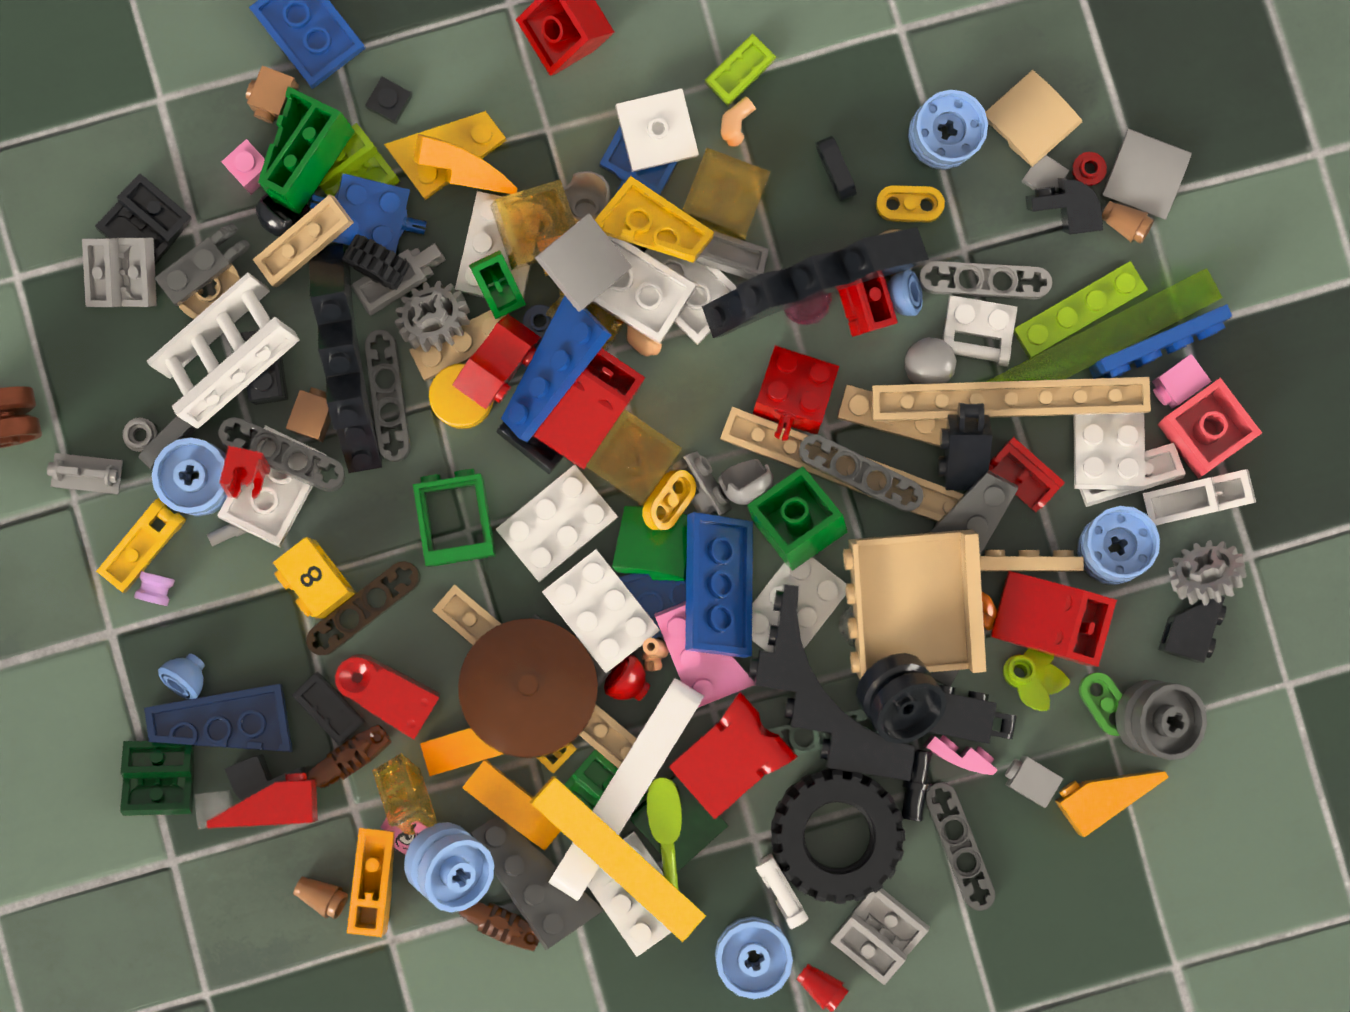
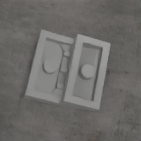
[1102,128,1192,220]
[535,213,632,312]
[82,238,157,307]
[830,888,930,985]

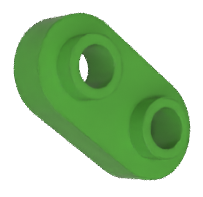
[1079,672,1122,736]

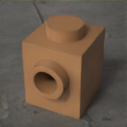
[246,66,299,123]

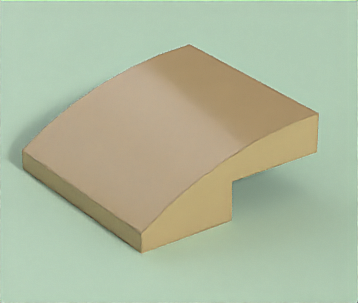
[986,70,1082,167]

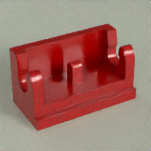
[989,437,1065,513]
[219,446,270,499]

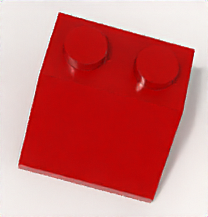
[516,0,615,76]

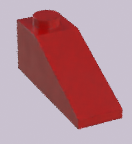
[207,773,318,828]

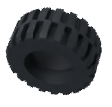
[771,768,905,904]

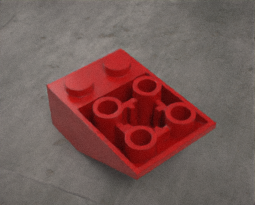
[533,348,646,470]
[990,571,1117,667]

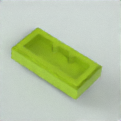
[704,33,776,106]

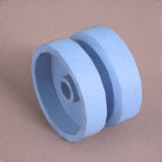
[152,438,227,516]
[404,822,494,912]
[715,916,793,999]

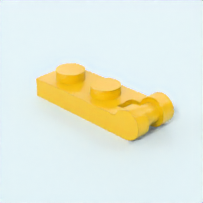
[96,498,186,593]

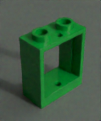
[413,469,496,567]

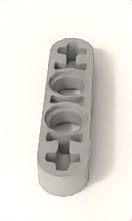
[918,261,1052,300]

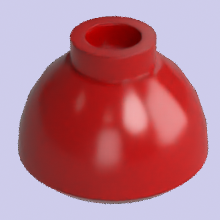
[604,655,650,701]

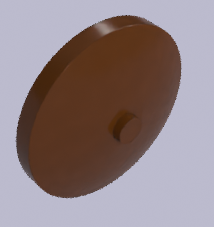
[458,619,598,758]

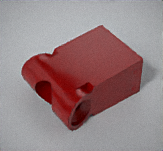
[335,654,441,740]
[669,691,798,819]

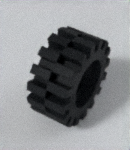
[342,234,410,290]

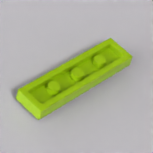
[1013,261,1148,359]

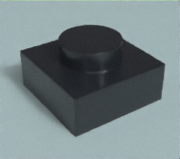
[365,76,413,124]

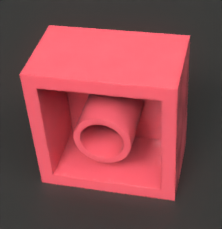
[1157,378,1262,479]

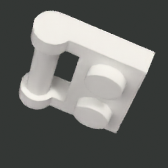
[942,295,1018,367]
[756,853,809,929]

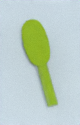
[647,777,682,890]

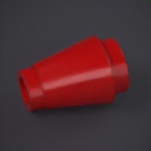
[796,963,849,1012]

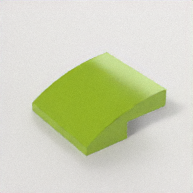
[319,123,400,196]

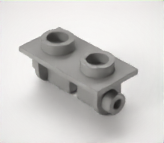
[672,451,733,516]
[47,453,123,494]

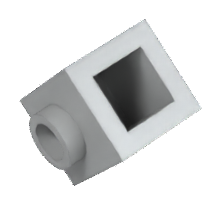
[1005,755,1063,808]

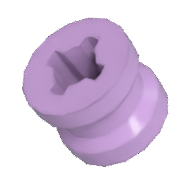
[134,571,175,606]

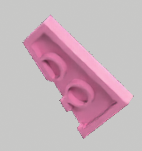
[654,601,754,708]

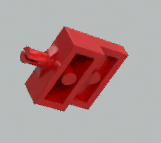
[753,345,839,441]

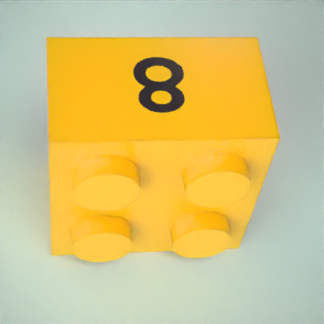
[272,537,357,619]

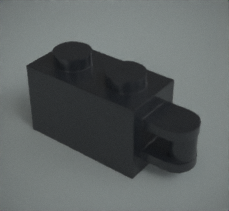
[937,403,993,490]
[929,685,1017,744]

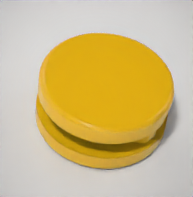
[429,364,494,429]

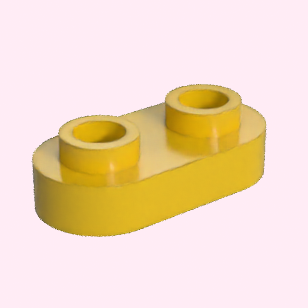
[876,185,945,223]
[642,470,696,530]

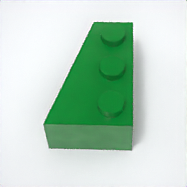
[258,86,355,214]

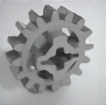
[395,281,470,352]
[1169,540,1247,605]

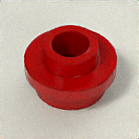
[1072,152,1107,186]

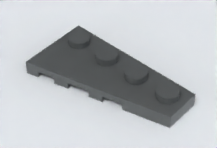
[470,816,604,950]

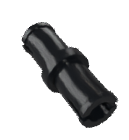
[901,749,932,821]

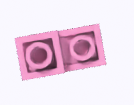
[923,735,998,775]

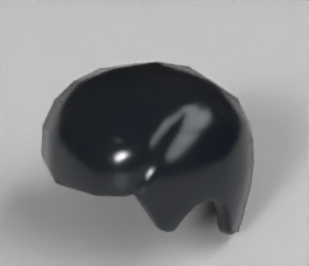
[256,193,310,237]

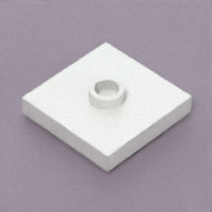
[615,88,699,172]

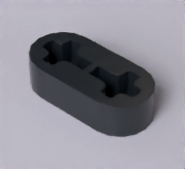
[816,136,857,201]

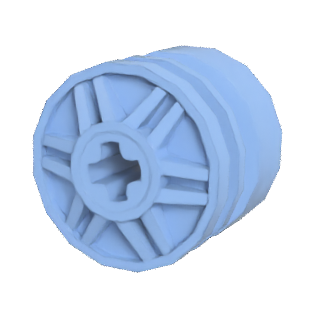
[908,89,988,170]
[1077,506,1160,585]

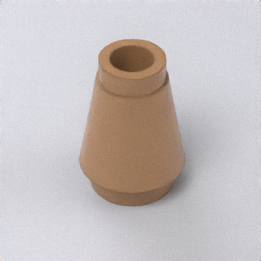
[1102,201,1154,244]
[294,876,348,919]

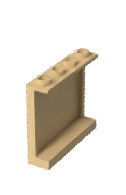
[843,529,986,679]

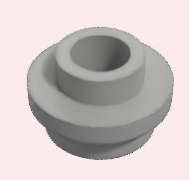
[123,418,158,452]

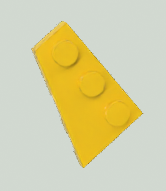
[384,111,507,200]
[595,176,715,263]

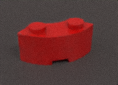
[452,314,541,409]

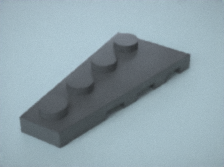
[929,470,1018,555]

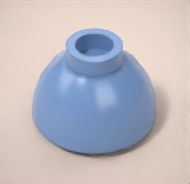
[887,269,923,316]
[158,653,205,700]

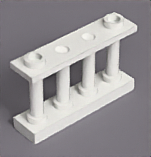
[147,273,300,429]

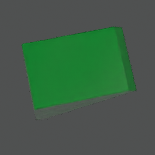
[469,250,526,319]

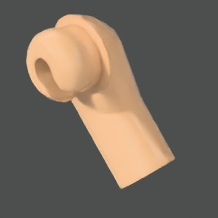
[720,96,756,147]
[627,324,662,357]
[642,638,669,672]

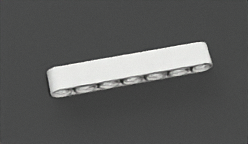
[548,678,704,901]

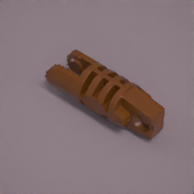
[307,724,392,789]
[458,901,539,952]

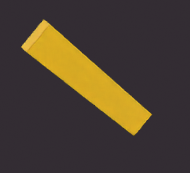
[530,776,706,942]

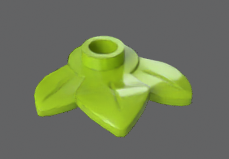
[1003,648,1070,711]

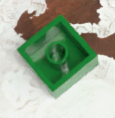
[747,466,848,571]

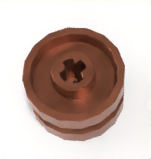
[0,386,42,448]

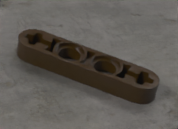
[306,561,420,656]

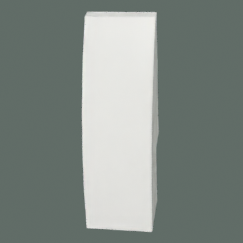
[1143,469,1256,525]

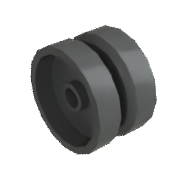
[1115,679,1207,760]

